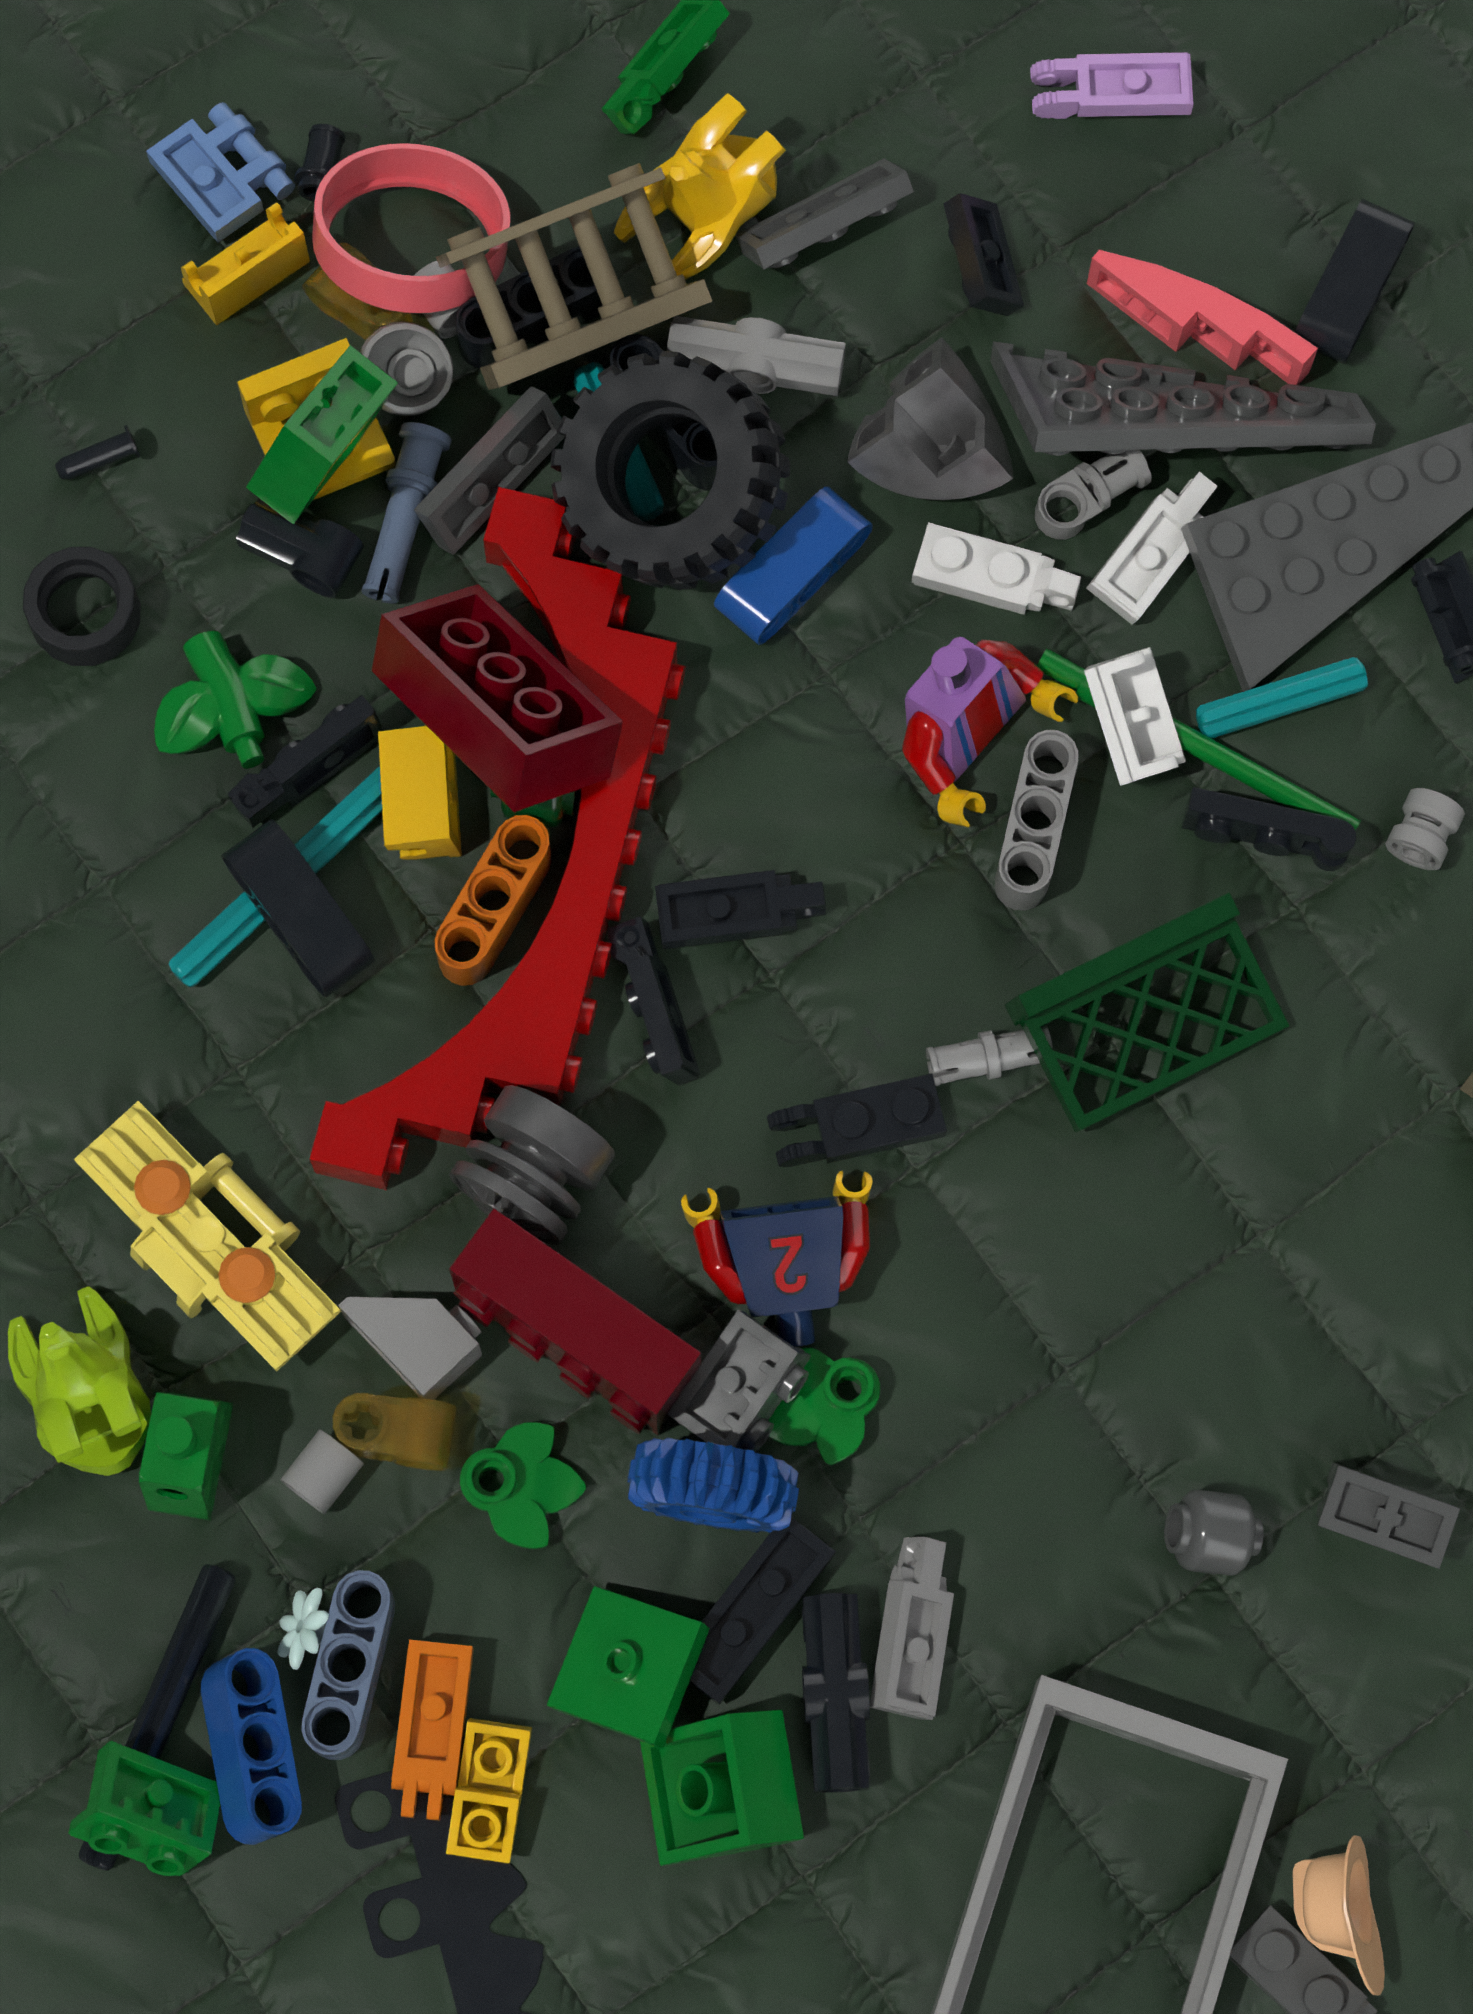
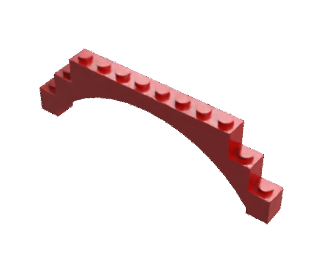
[309,487,686,1190]

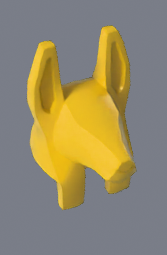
[614,93,786,280]

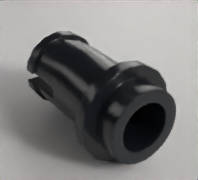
[294,124,346,202]

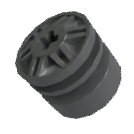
[449,1085,615,1245]

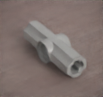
[667,316,846,396]

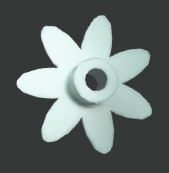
[277,1588,329,1670]

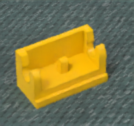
[181,203,310,325]
[378,726,462,860]

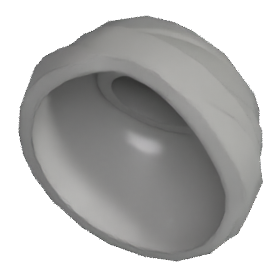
[360,322,453,416]

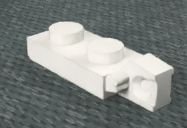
[1086,472,1217,625]
[911,522,1081,615]

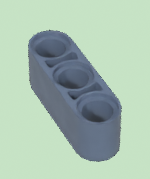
[301,1570,395,1760]

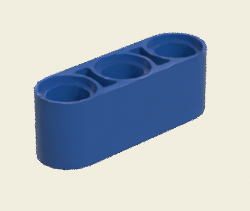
[714,486,873,645]
[201,1648,302,1845]

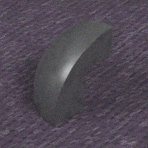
[848,337,1013,500]

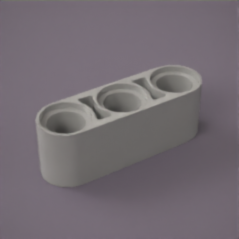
[995,730,1078,911]

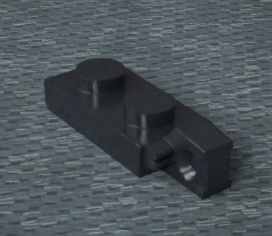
[228,695,383,828]
[655,870,826,949]
[608,916,701,1086]

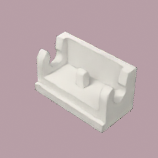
[1084,647,1186,786]

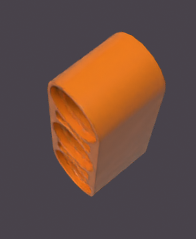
[435,815,552,986]

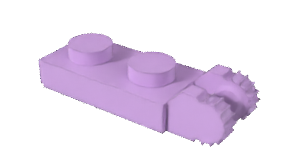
[1030,52,1193,119]

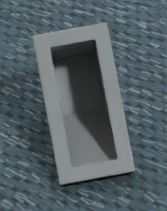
[338,1297,482,1406]

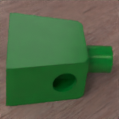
[139,1392,233,1521]

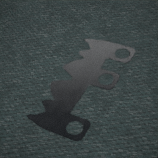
[335,1758,543,2014]

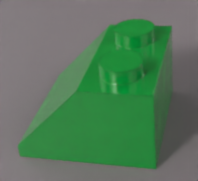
[640,1710,804,1866]

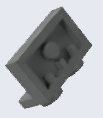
[668,1310,811,1453]

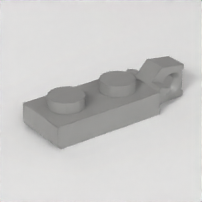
[870,1537,954,1720]

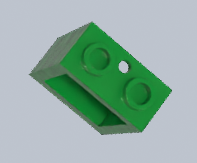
[246,345,398,524]

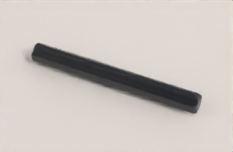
[79,1564,235,1871]

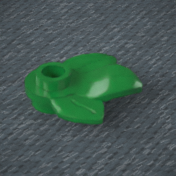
[768,1348,880,1466]
[460,1422,586,1549]

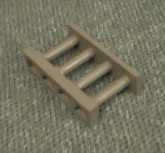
[436,163,712,390]

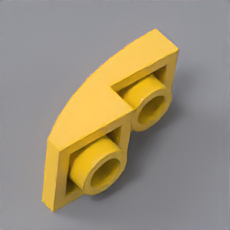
[446,1718,532,1864]

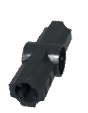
[802,1593,870,1793]

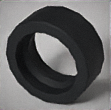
[23,547,141,666]

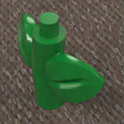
[154,631,317,769]

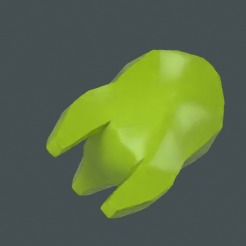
[8,1286,151,1476]

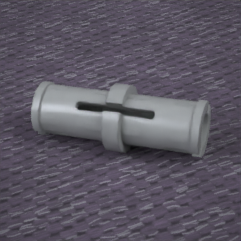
[926,1025,1053,1086]

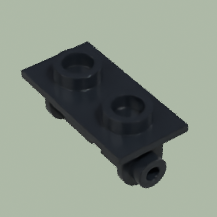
[1411,551,1473,684]

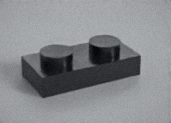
[943,193,1024,316]

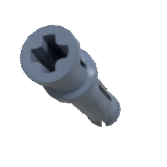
[361,422,452,604]

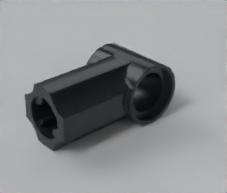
[236,498,364,598]

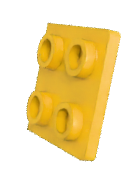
[237,338,396,500]

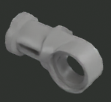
[1035,450,1152,540]

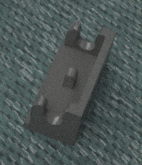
[1316,1462,1460,1569]

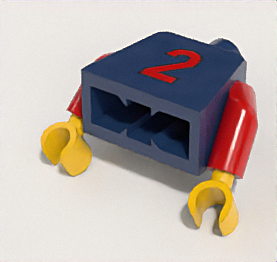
[681,1171,873,1347]

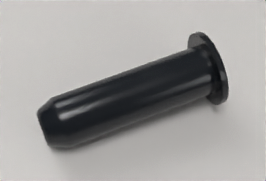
[55,425,141,480]

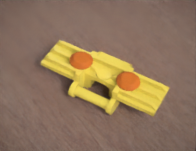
[74,1101,341,1372]

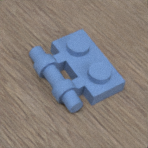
[146,102,295,243]

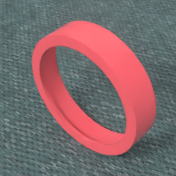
[312,143,510,313]

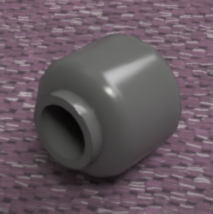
[1164,1490,1264,1576]

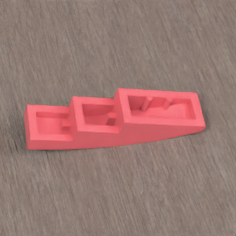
[1087,250,1318,385]

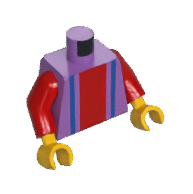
[902,636,1078,828]

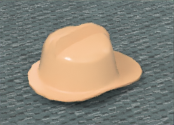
[1293,1835,1385,1996]

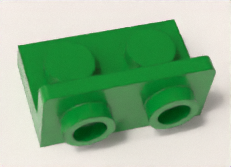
[68,1741,220,1876]

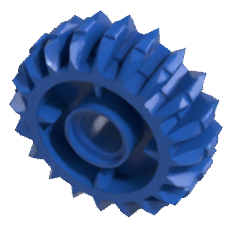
[627,1438,799,1533]

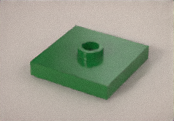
[547,1586,710,1749]

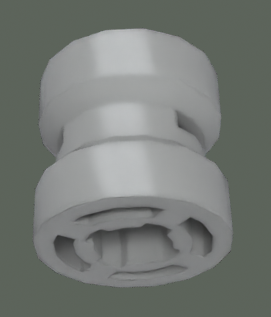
[1385,788,1465,870]

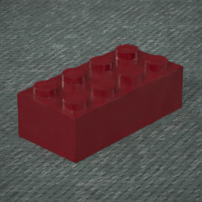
[372,584,623,812]
[449,1209,701,1435]

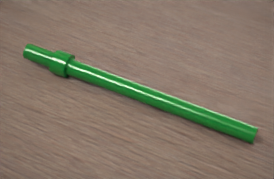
[1037,648,1361,831]

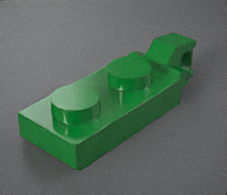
[602,0,730,134]

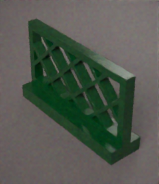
[1004,892,1289,1133]

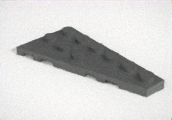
[990,341,1376,456]
[1181,422,1473,692]

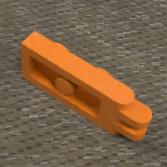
[391,1640,474,1821]

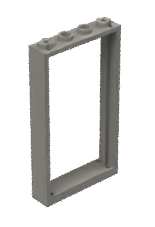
[931,1675,1288,2014]

